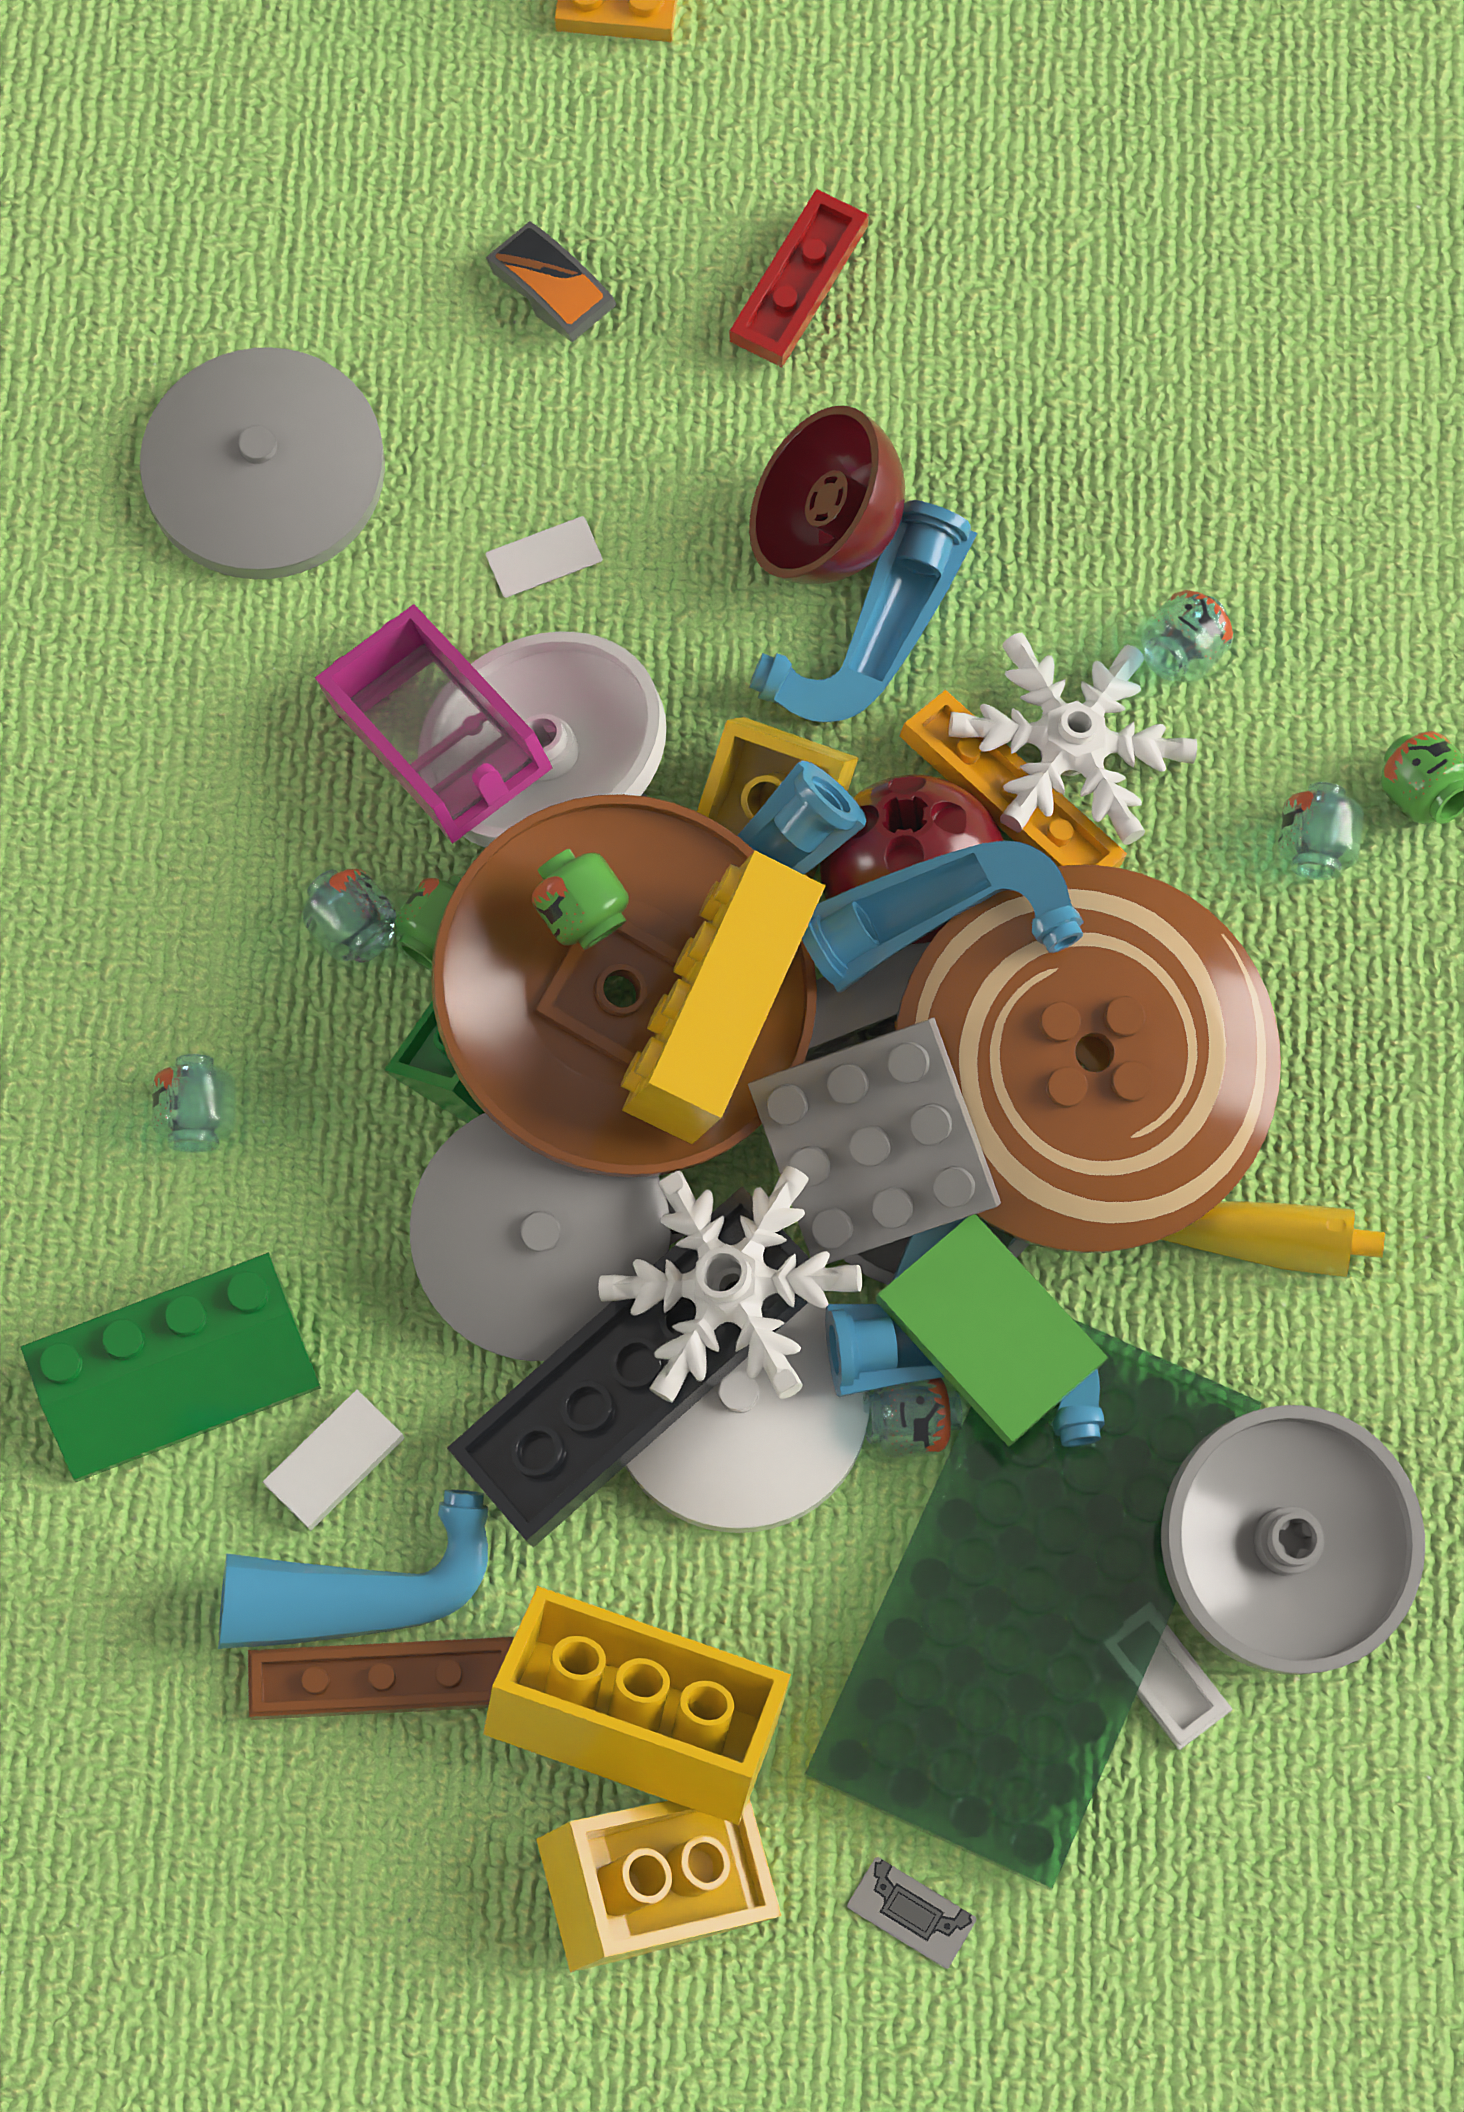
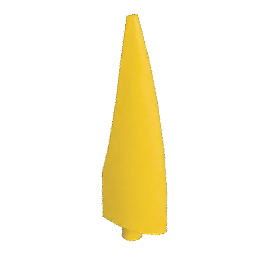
[1160,1201,1385,1277]

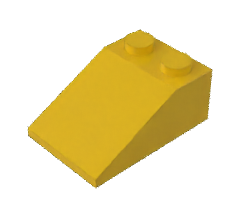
[697,717,859,879]
[536,1797,781,1972]

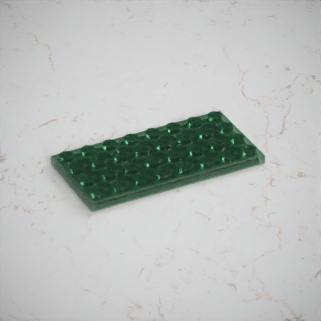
[805,1319,1262,1891]

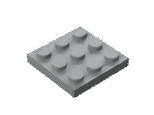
[748,1017,1001,1264]

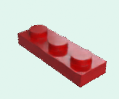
[729,189,869,368]

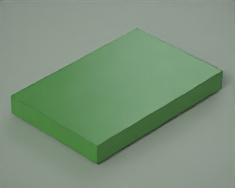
[875,1214,1108,1447]

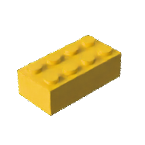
[621,851,825,1144]
[483,1586,791,1825]

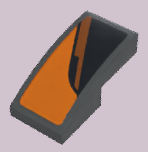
[486,221,616,342]

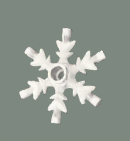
[948,633,1197,845]
[598,1166,862,1403]

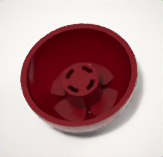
[749,405,905,584]
[820,775,1003,944]

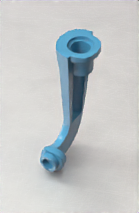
[749,500,978,722]
[737,761,867,875]
[802,841,1084,993]
[825,1304,1105,1447]
[218,1490,489,1649]

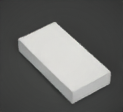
[263,1390,405,1531]
[1097,1603,1232,1751]

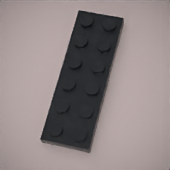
[447,1186,810,1548]

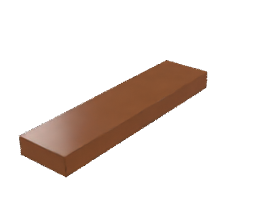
[248,1637,514,1720]

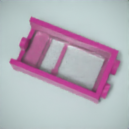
[315,604,553,844]

